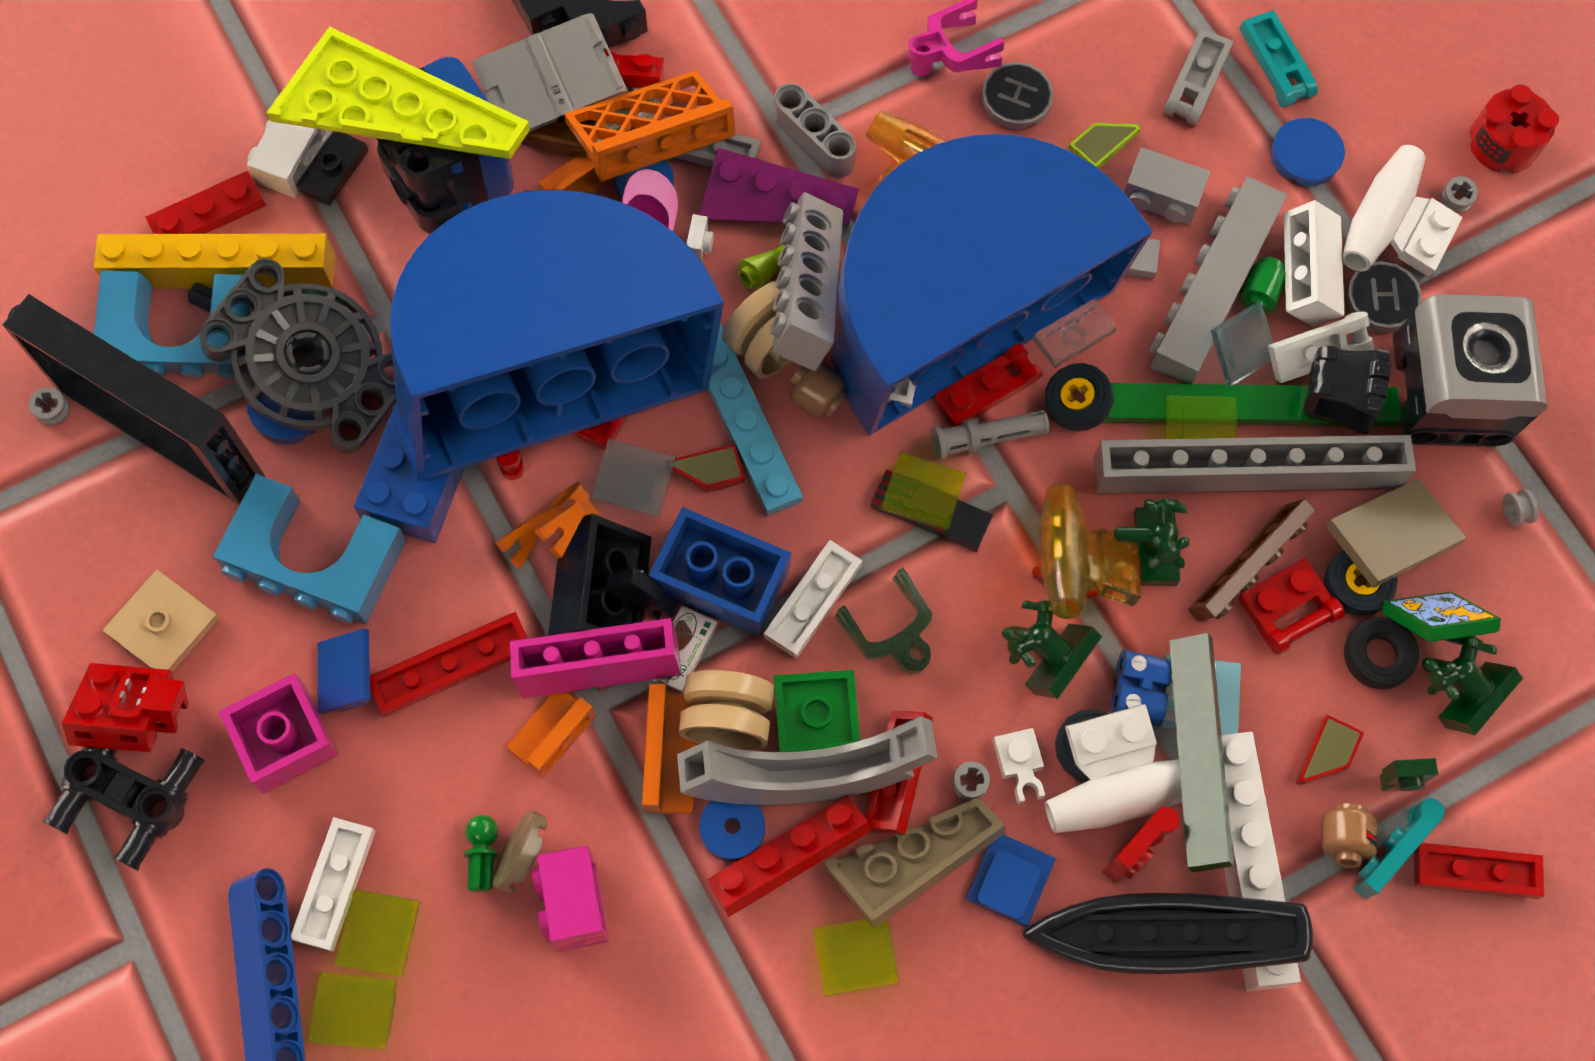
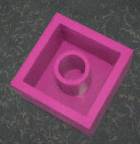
[218,673,339,794]
[532,845,609,952]

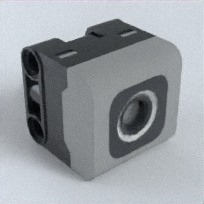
[1392,294,1548,447]

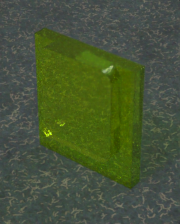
[1164,396,1237,439]
[881,452,966,531]
[335,889,421,978]
[812,919,899,997]
[308,972,398,1050]

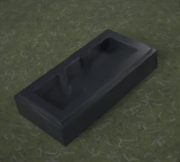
[296,131,369,206]

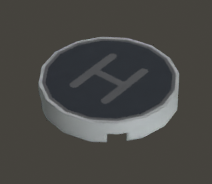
[981,62,1053,130]
[1345,261,1422,333]

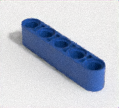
[228,868,305,1061]

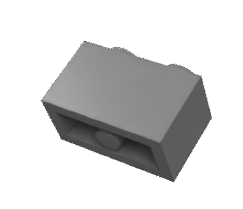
[1124,147,1211,225]

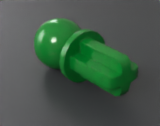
[464,814,498,893]

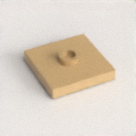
[102,570,220,673]

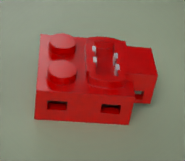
[62,663,188,753]

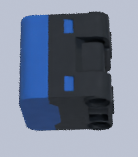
[376,57,514,233]

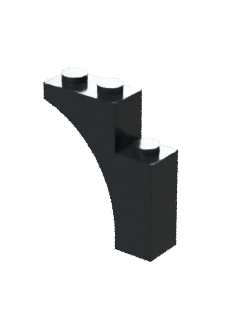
[512,0,648,48]

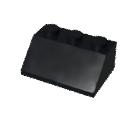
[548,513,652,636]

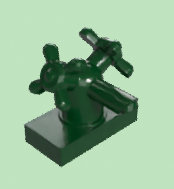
[1114,498,1189,586]
[1002,600,1102,699]
[1422,636,1523,735]

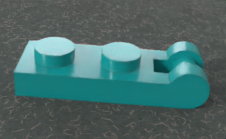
[1239,10,1318,108]
[1353,798,1445,900]

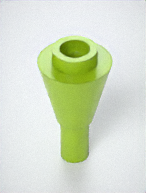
[738,245,784,291]

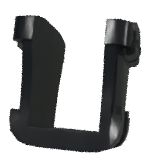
[1303,345,1392,435]

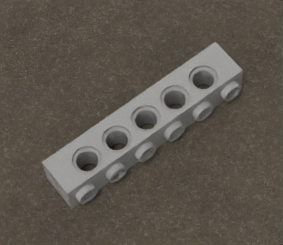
[770,192,843,371]

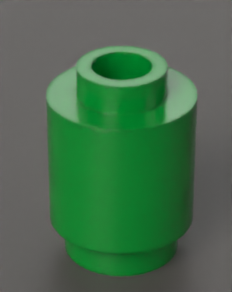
[1240,257,1286,314]

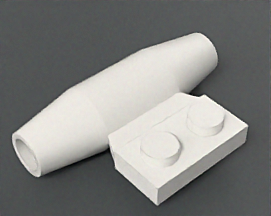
[1342,145,1463,277]
[1045,704,1182,833]

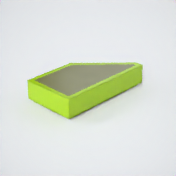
[1068,123,1141,169]

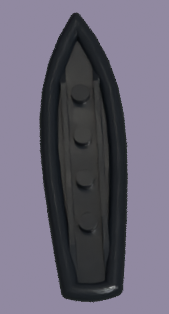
[1023,893,1313,975]

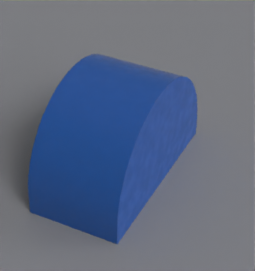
[830,134,1153,436]
[390,190,724,482]

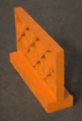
[564,70,735,181]

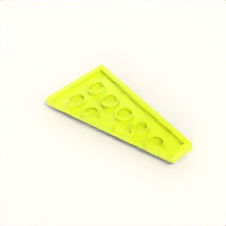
[266,26,530,159]

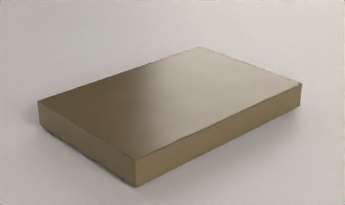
[1326,478,1466,588]

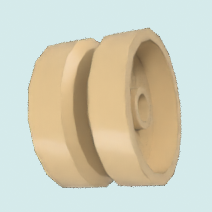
[722,281,793,379]
[679,670,774,750]

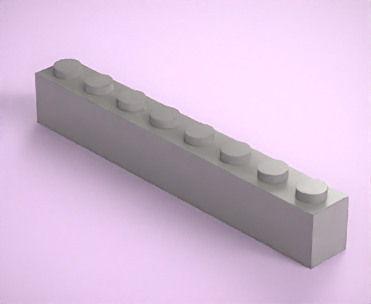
[1093,435,1416,494]

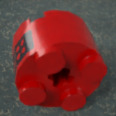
[1469,84,1559,173]

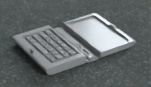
[472,13,628,133]

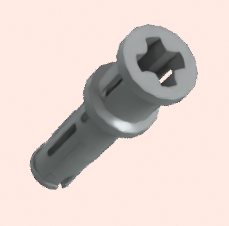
[931,410,1050,460]

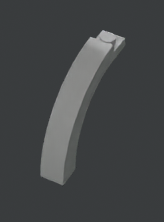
[677,716,938,805]

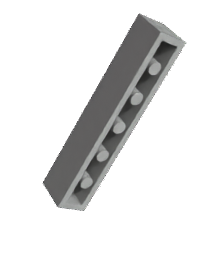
[1149,176,1288,384]

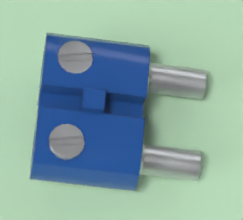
[1110,649,1176,727]

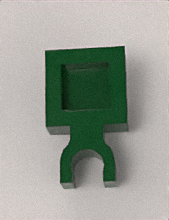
[1380,758,1439,791]

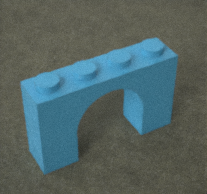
[94,271,264,379]
[213,474,406,624]

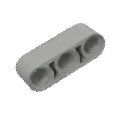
[774,83,856,178]

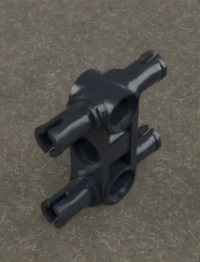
[42,735,205,871]

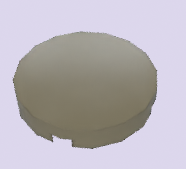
[493,811,547,893]

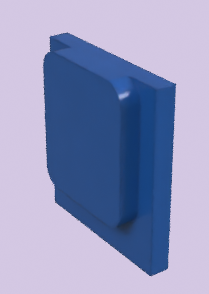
[318,628,370,714]
[966,835,1056,927]

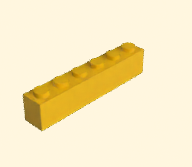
[94,233,335,289]

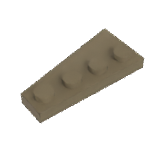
[823,797,1005,929]

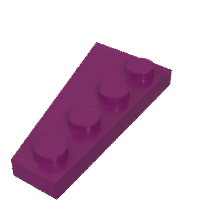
[699,148,859,225]

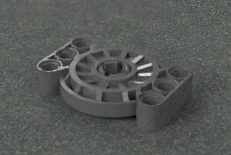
[200,258,396,453]

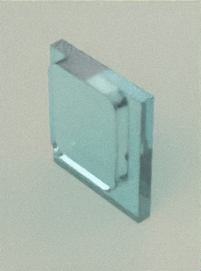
[1210,302,1273,386]
[592,439,676,517]

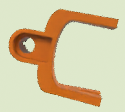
[495,482,599,569]

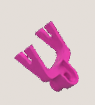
[908,0,1004,76]

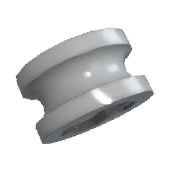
[1441,176,1478,212]
[29,387,70,426]
[1502,489,1539,527]
[952,761,990,801]

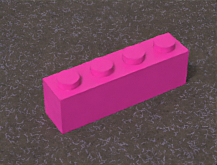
[510,618,681,698]

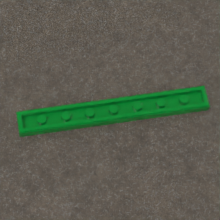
[1102,383,1402,427]

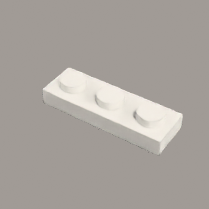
[764,540,863,659]
[291,817,376,952]

